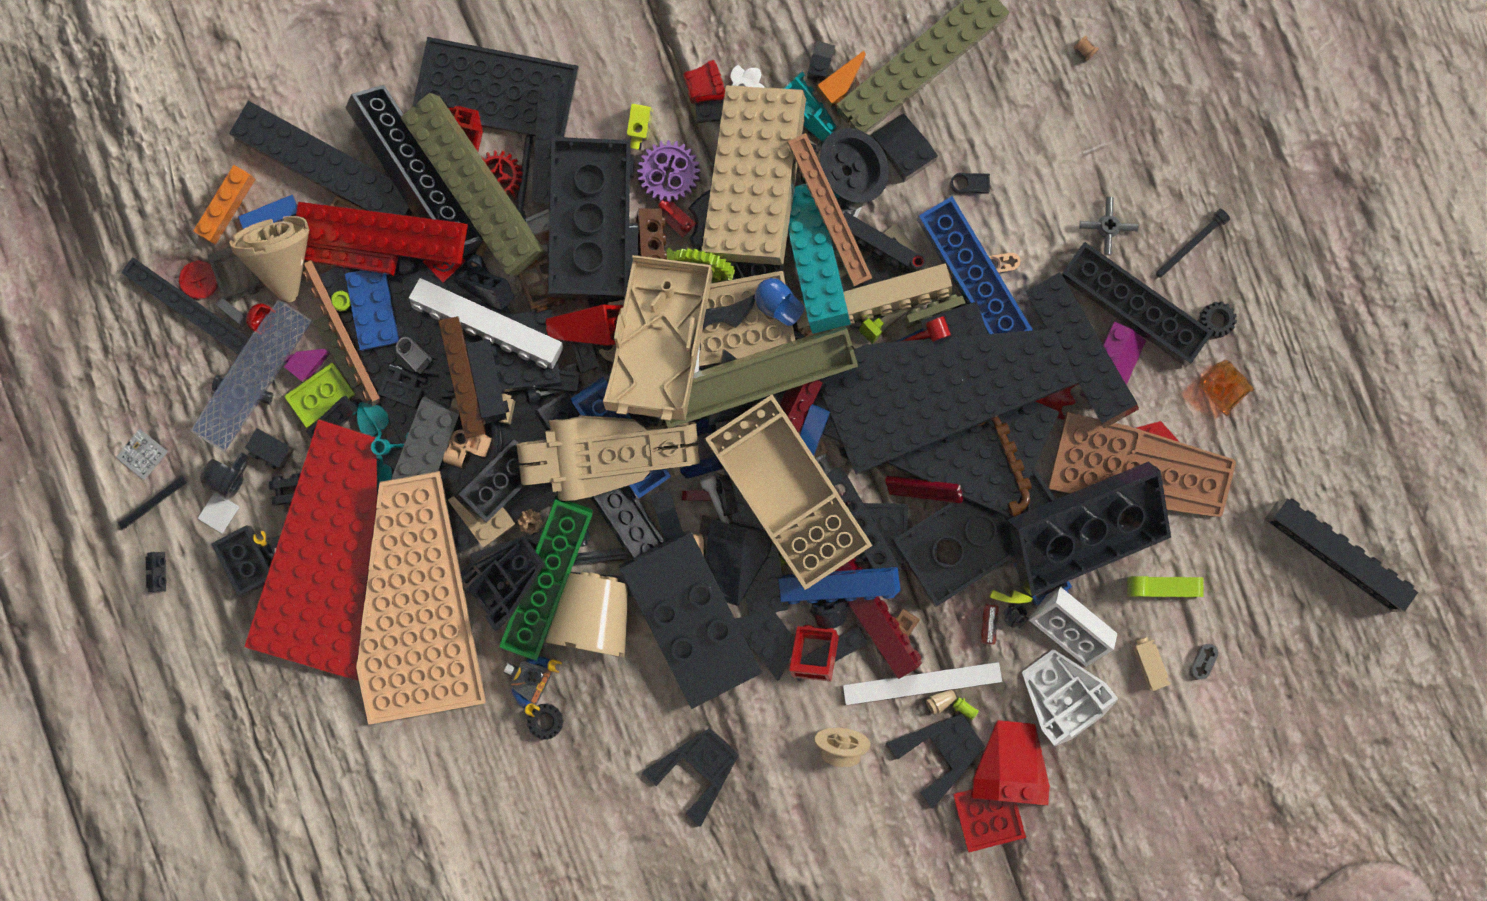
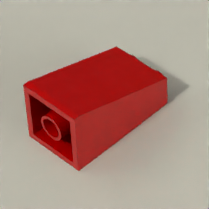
[546,305,624,345]

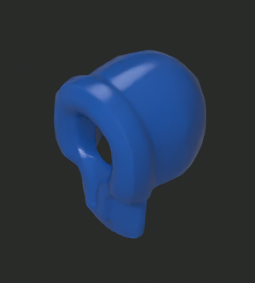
[755,278,805,326]

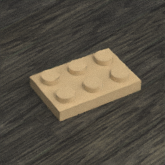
[448,496,516,548]

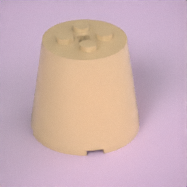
[546,572,628,658]

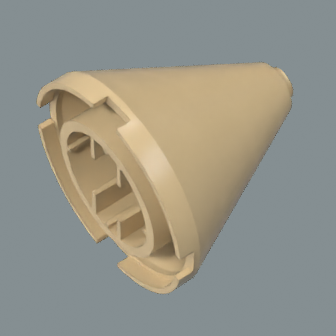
[229,216,309,303]

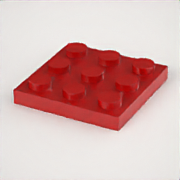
[953,789,1026,853]

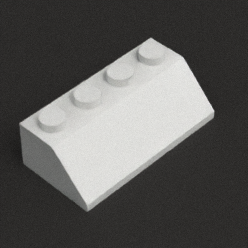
[1029,587,1117,667]

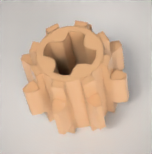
[517,509,543,535]

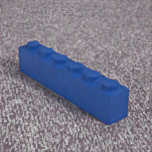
[778,567,901,604]

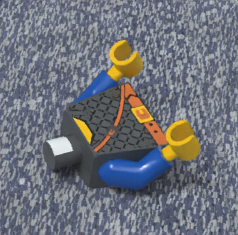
[503,656,562,718]

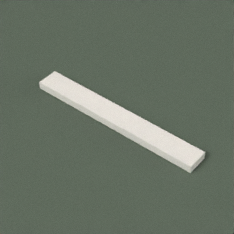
[843,662,1002,705]

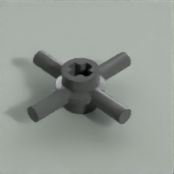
[1079,197,1139,256]

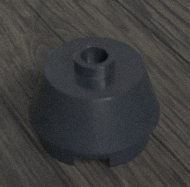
[810,598,849,629]

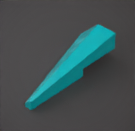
[783,71,836,141]

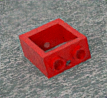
[789,625,839,682]

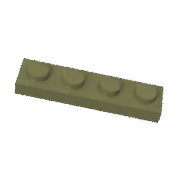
[313,315,361,389]

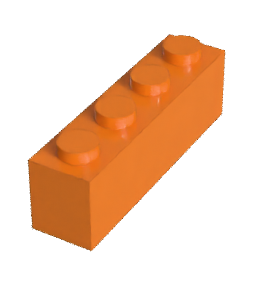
[193,165,256,245]

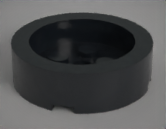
[814,128,889,210]

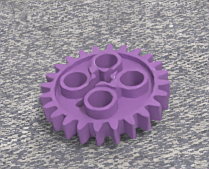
[637,140,700,204]

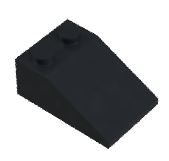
[872,113,938,182]

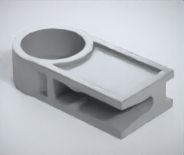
[396,337,433,374]

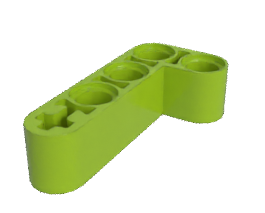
[1127,576,1204,597]

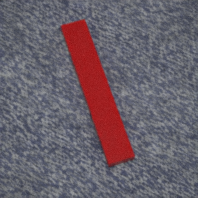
[304,242,398,275]

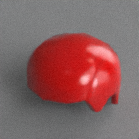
[246,303,277,335]

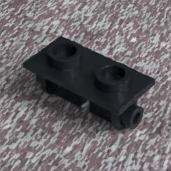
[145,552,167,592]

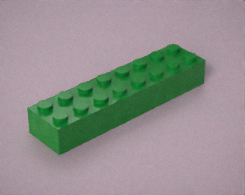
[499,496,593,661]

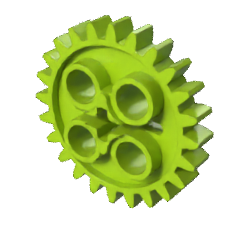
[672,248,735,283]

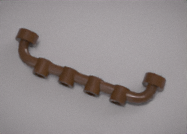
[977,417,1032,518]

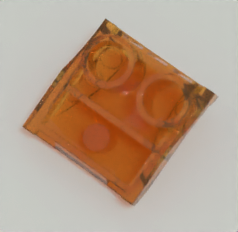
[1198,359,1255,416]

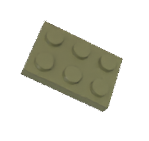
[904,295,965,328]

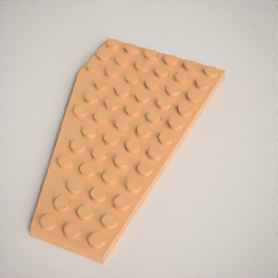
[356,471,486,725]

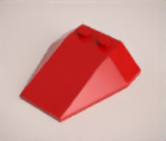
[972,720,1050,805]

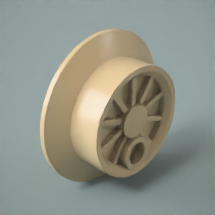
[815,728,870,767]

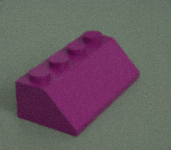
[1079,322,1146,398]

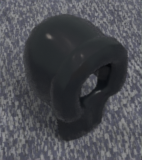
[200,453,249,500]

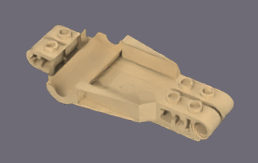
[517,416,700,501]

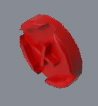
[179,260,219,300]

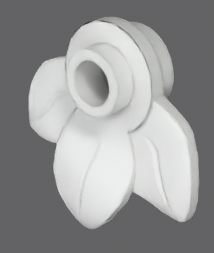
[730,65,765,88]

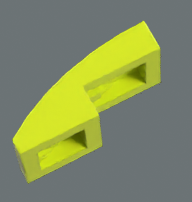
[988,590,1033,604]

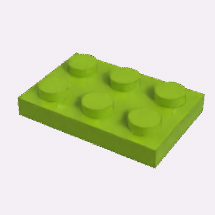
[284,362,356,428]

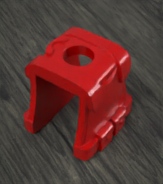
[683,60,725,104]

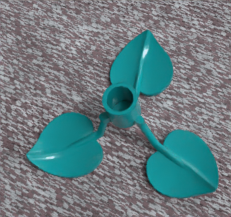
[357,402,409,491]

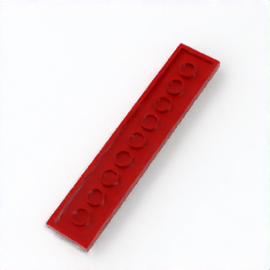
[296,202,468,264]

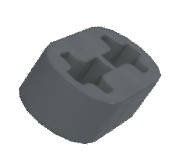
[215,296,247,327]
[1191,644,1218,679]

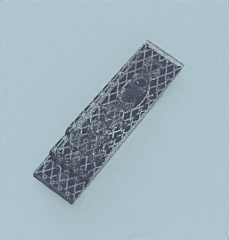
[190,299,313,452]

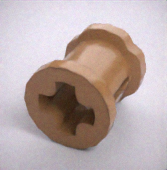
[1074,36,1099,61]

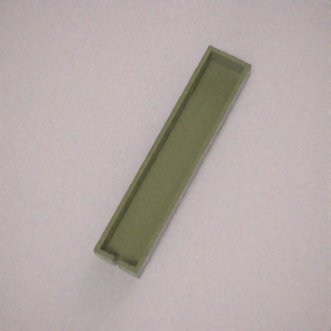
[836,0,1010,134]
[401,93,546,276]
[664,326,858,428]

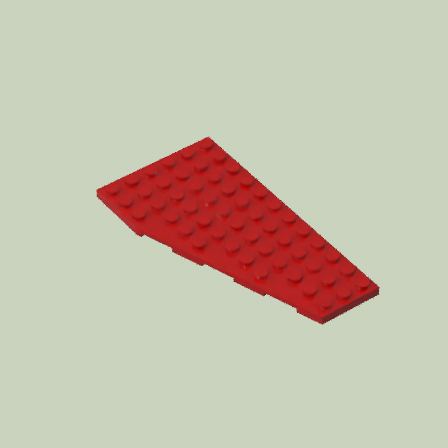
[244,419,377,681]

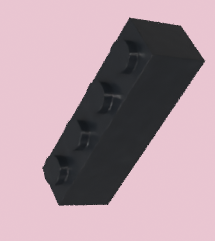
[466,339,509,424]

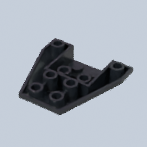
[699,515,772,606]

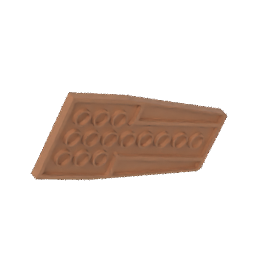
[1048,412,1236,517]

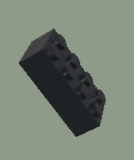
[454,439,537,525]

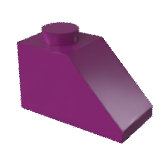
[284,349,331,382]

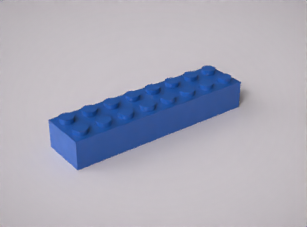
[917,196,1033,334]

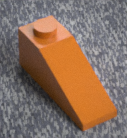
[817,51,866,108]

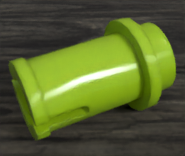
[952,697,979,721]

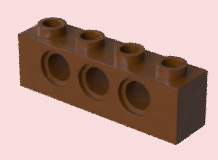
[635,208,667,260]

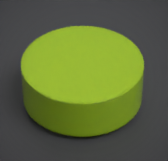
[331,291,351,311]

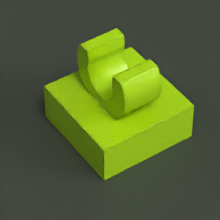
[859,318,884,344]

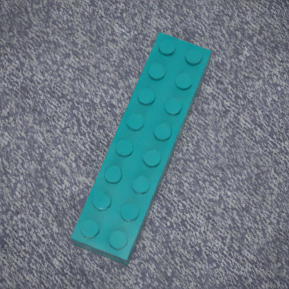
[788,184,851,334]

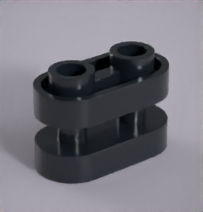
[268,473,301,506]

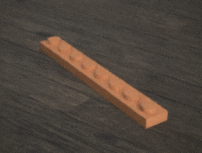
[787,133,872,287]
[302,261,380,406]

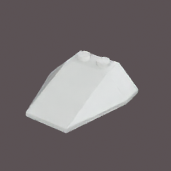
[1022,649,1118,746]

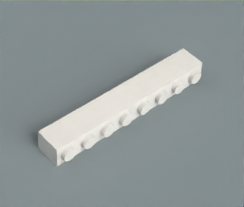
[409,278,563,369]

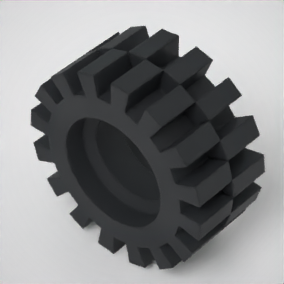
[1199,301,1237,338]
[527,703,564,740]

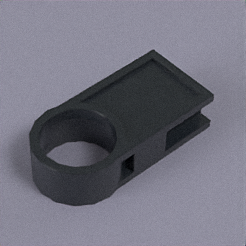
[950,173,990,194]
[716,475,739,516]

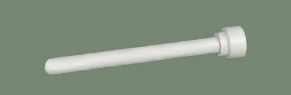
[700,475,730,523]

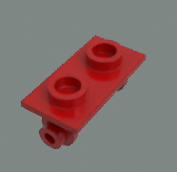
[658,200,696,238]

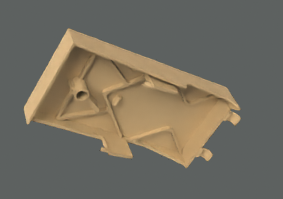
[603,255,713,421]

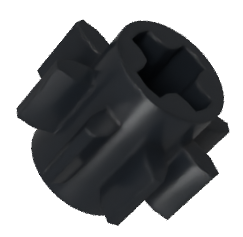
[1003,604,1029,629]

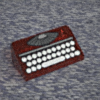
[980,604,999,645]

